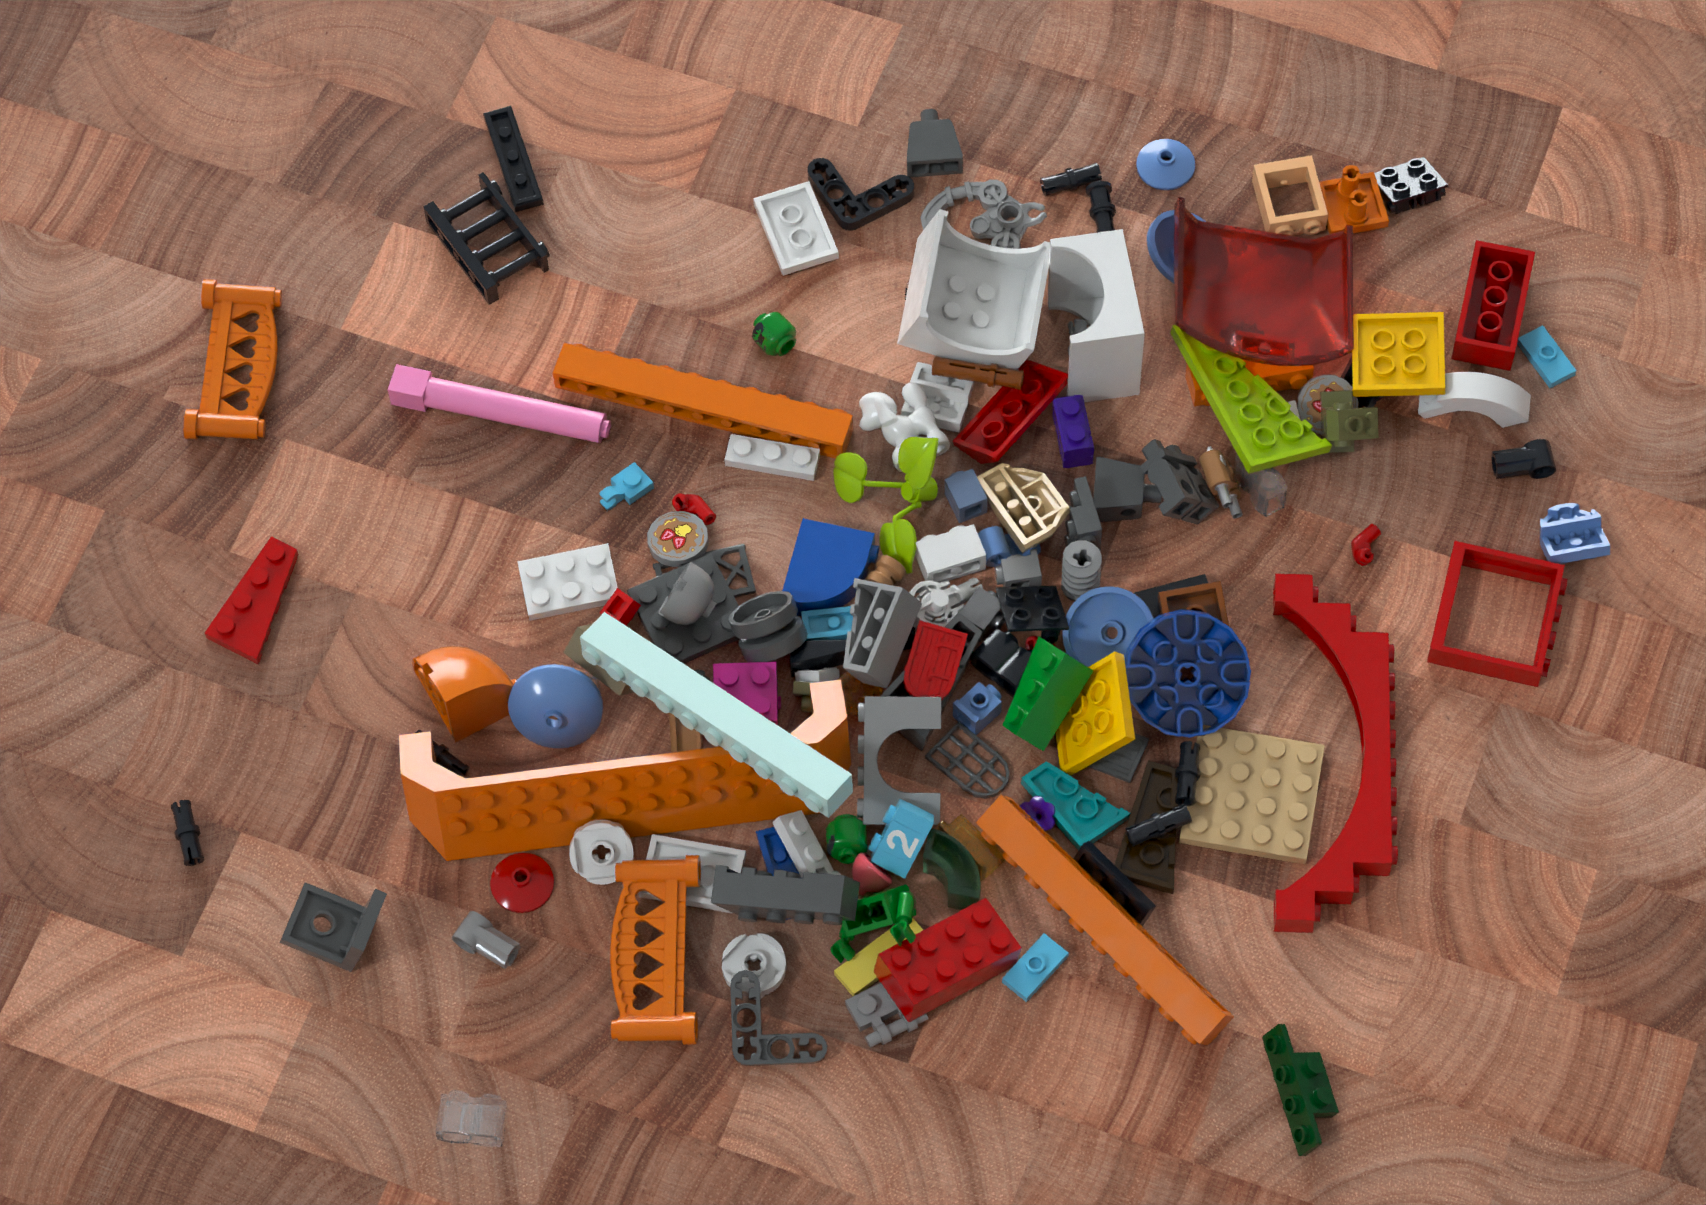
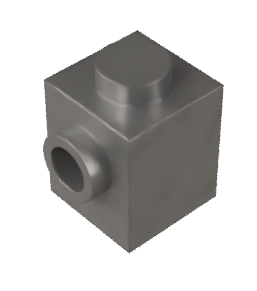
[959,587,1005,643]

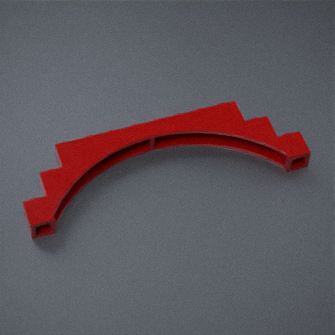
[1273,573,1398,933]

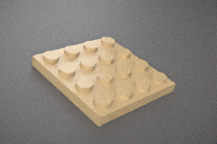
[1179,725,1325,865]

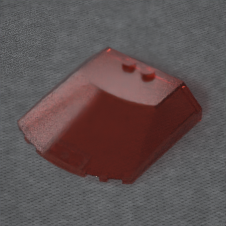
[1174,197,1354,366]

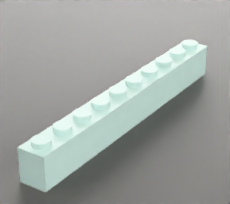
[580,612,853,818]

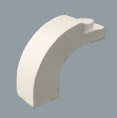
[1418,372,1531,428]

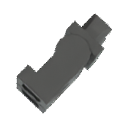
[1140,439,1219,525]

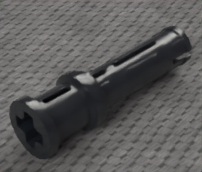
[1085,181,1116,233]

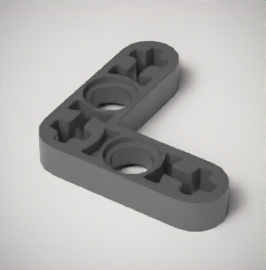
[730,970,828,1066]

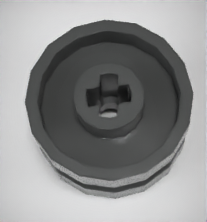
[728,591,808,662]

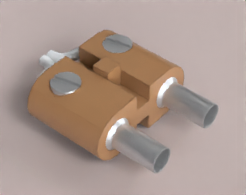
[1199,446,1243,519]

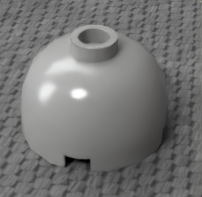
[658,561,716,625]

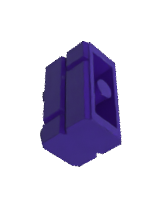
[1052,395,1094,468]

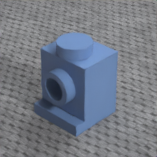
[953,682,1002,735]

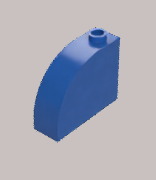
[782,518,879,616]

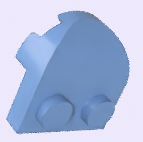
[1540,503,1610,564]

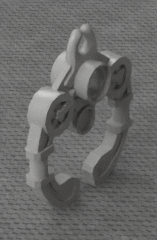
[920,180,1047,249]

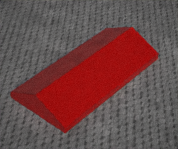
[952,359,1068,464]

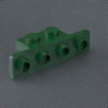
[1262,1024,1339,1156]

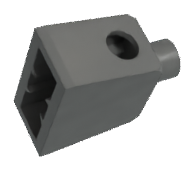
[907,109,963,178]
[1093,457,1162,522]

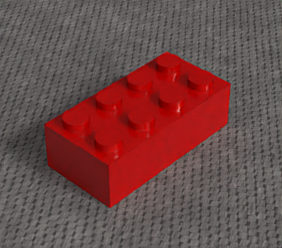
[1451,240,1535,371]
[873,898,1022,1022]

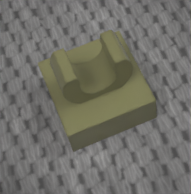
[793,681,816,713]

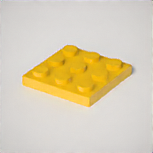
[1352,312,1445,397]
[1055,651,1135,776]

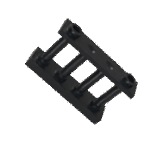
[423,172,550,305]

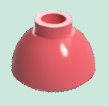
[852,853,892,896]

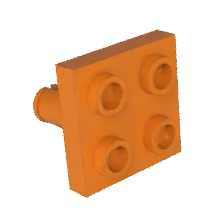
[1319,165,1389,238]

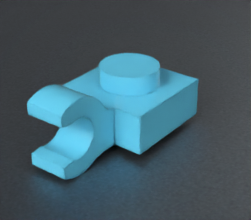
[599,462,654,511]

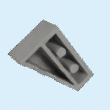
[843,578,922,688]

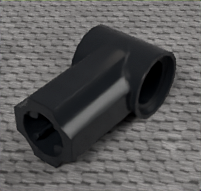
[1491,439,1556,479]

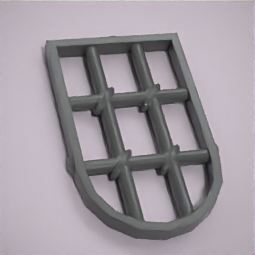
[925,722,1009,799]

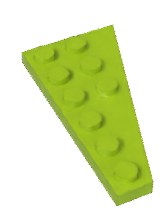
[1170,319,1332,474]

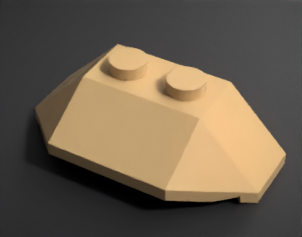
[977,463,1070,553]

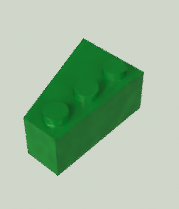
[1002,636,1093,751]

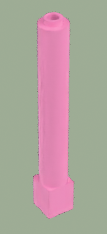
[388,364,611,443]

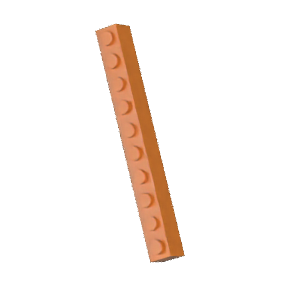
[553,343,853,459]
[976,795,1234,1045]

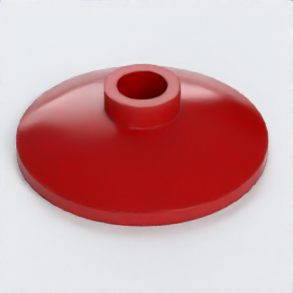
[490,853,554,913]

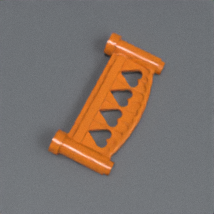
[183,279,282,440]
[610,855,701,1045]

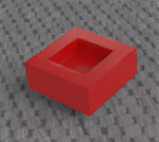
[600,588,641,626]

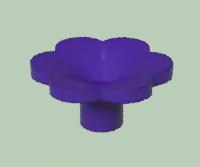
[1020,796,1056,831]

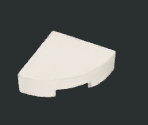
[795,668,840,683]

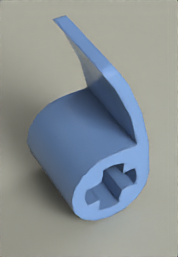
[978,526,1041,567]

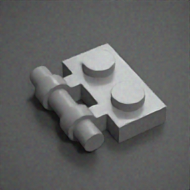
[845,983,928,1048]

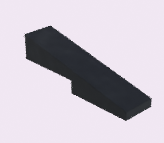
[790,627,915,677]

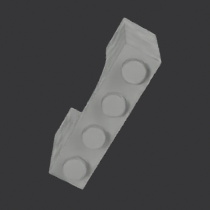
[857,696,941,825]

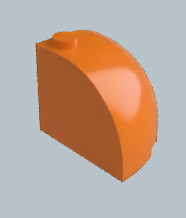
[412,646,517,743]

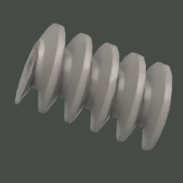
[1061,540,1102,601]

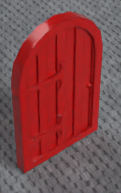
[904,620,968,701]

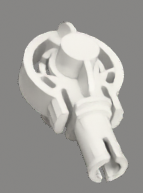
[909,578,983,630]

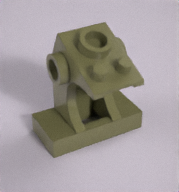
[1320,390,1379,453]

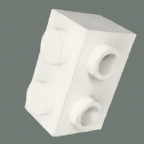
[915,524,986,583]

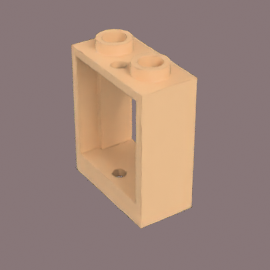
[1252,155,1328,240]

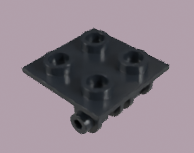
[1374,157,1448,214]
[995,586,1069,644]

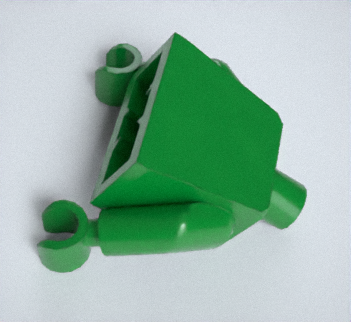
[830,884,916,963]

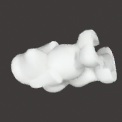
[859,382,950,472]

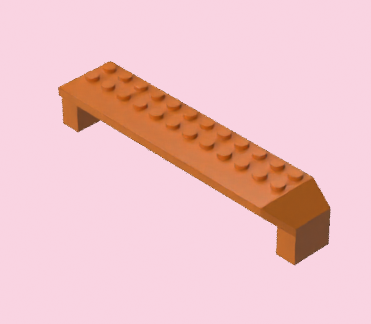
[399,679,851,861]

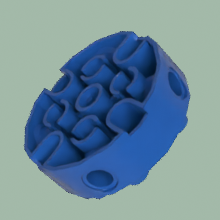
[1125,609,1251,737]

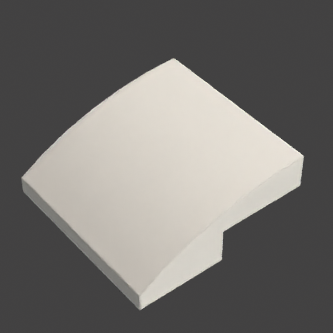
[901,362,974,432]

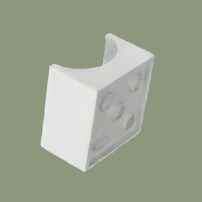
[897,209,1050,370]
[1048,229,1145,402]

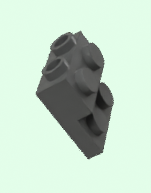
[1064,476,1102,551]

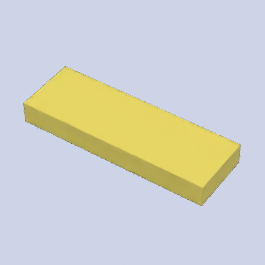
[834,918,923,996]

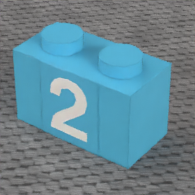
[868,799,934,878]

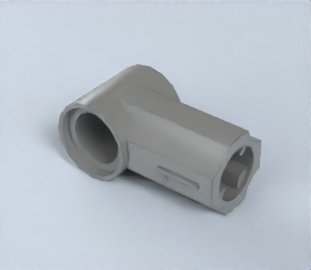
[452,911,521,969]

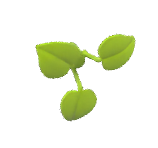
[833,437,939,574]

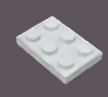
[753,181,839,276]
[517,543,618,621]
[638,834,746,913]

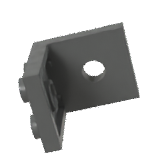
[280,882,387,972]

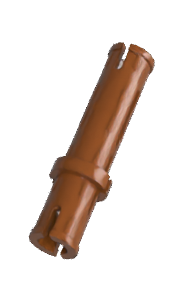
[932,356,1024,390]

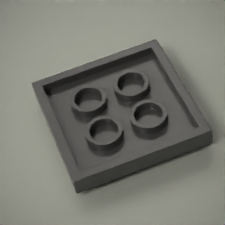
[627,553,740,664]

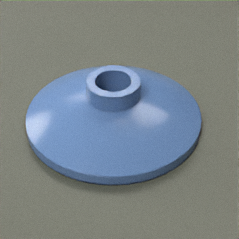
[1136,139,1195,190]

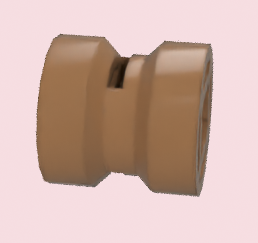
[865,555,906,586]

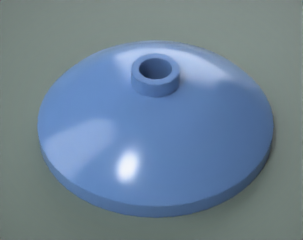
[1147,210,1228,291]
[1062,586,1154,667]
[508,664,603,748]

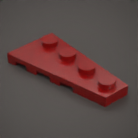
[205,536,299,665]

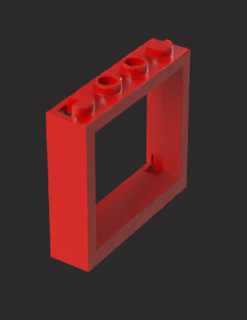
[1427,541,1568,687]

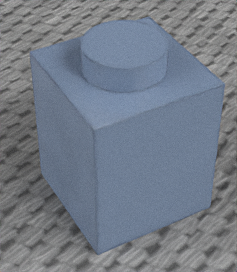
[945,469,988,523]

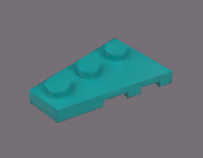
[1021,761,1131,851]

